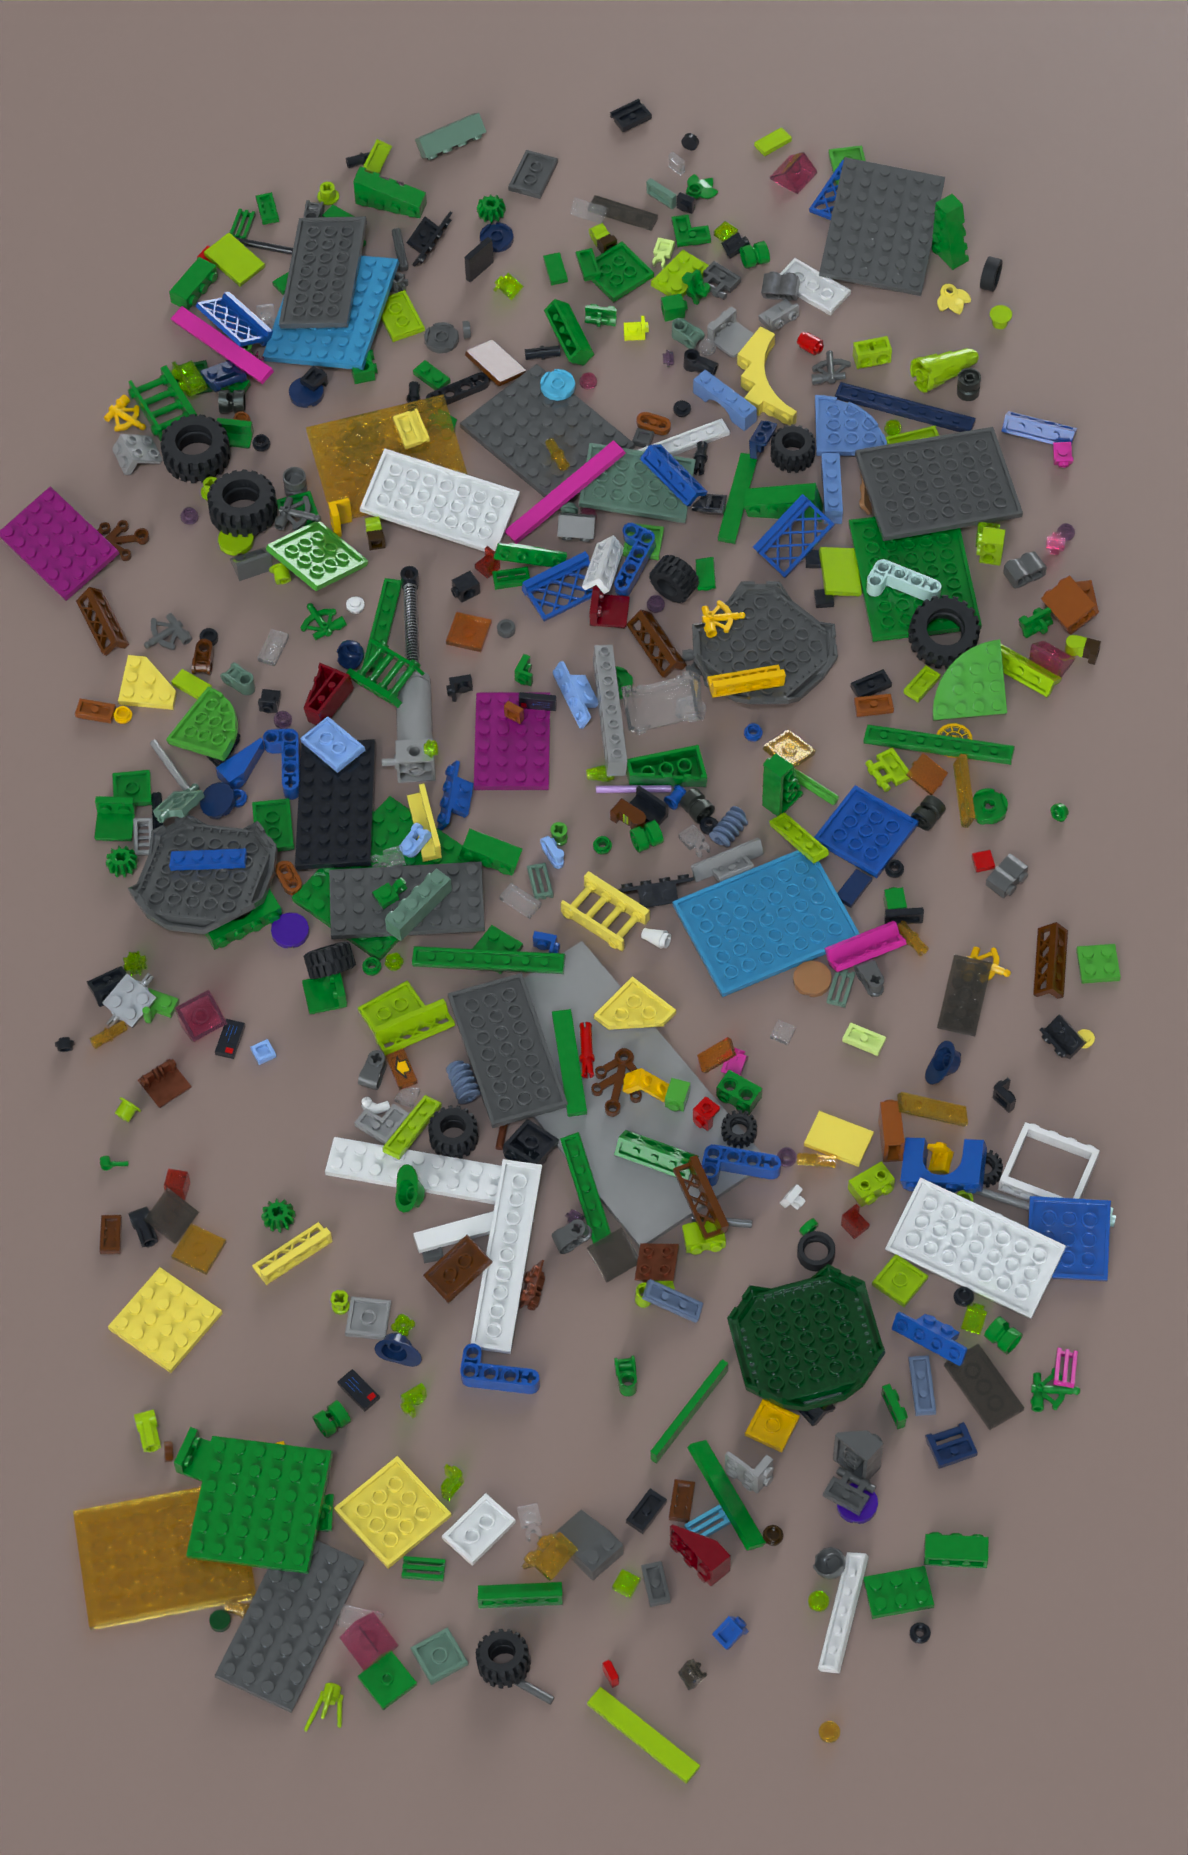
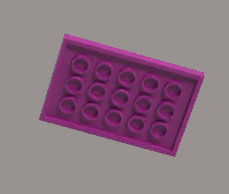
[0,486,120,601]
[474,692,550,790]

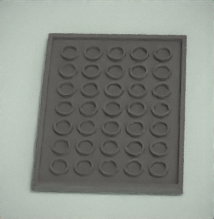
[819,157,945,296]
[460,364,635,497]
[855,427,1023,541]

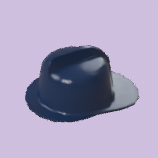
[925,1041,961,1085]
[374,1333,422,1367]

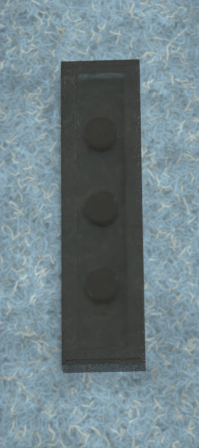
[588,195,658,231]

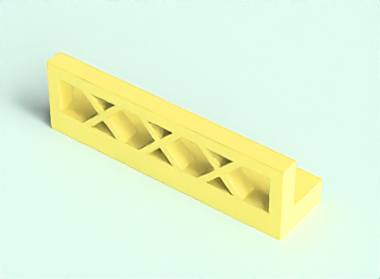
[407,784,442,862]
[252,1222,333,1285]

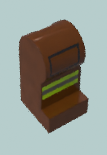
[610,798,646,829]

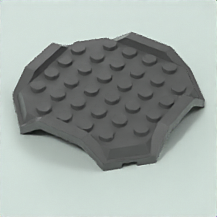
[692,581,838,704]
[128,814,278,934]

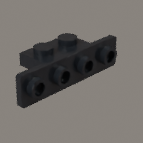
[406,211,453,267]
[617,874,694,908]

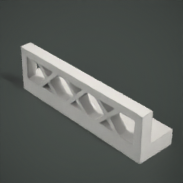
[582,535,624,594]

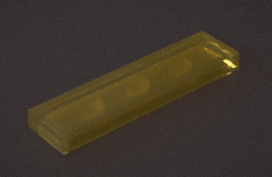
[953,754,975,828]
[897,1092,968,1127]

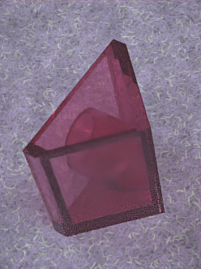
[770,152,817,194]
[1029,641,1076,677]
[174,990,227,1042]
[339,1612,399,1671]

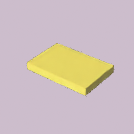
[804,1111,874,1167]

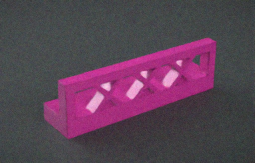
[824,921,907,972]

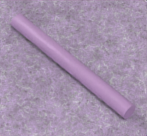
[596,785,671,793]

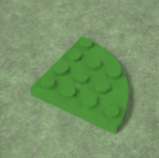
[932,639,1007,721]
[166,687,238,761]

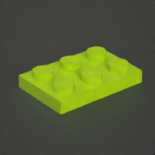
[651,250,709,297]

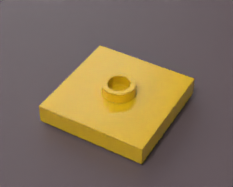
[745,1399,800,1453]

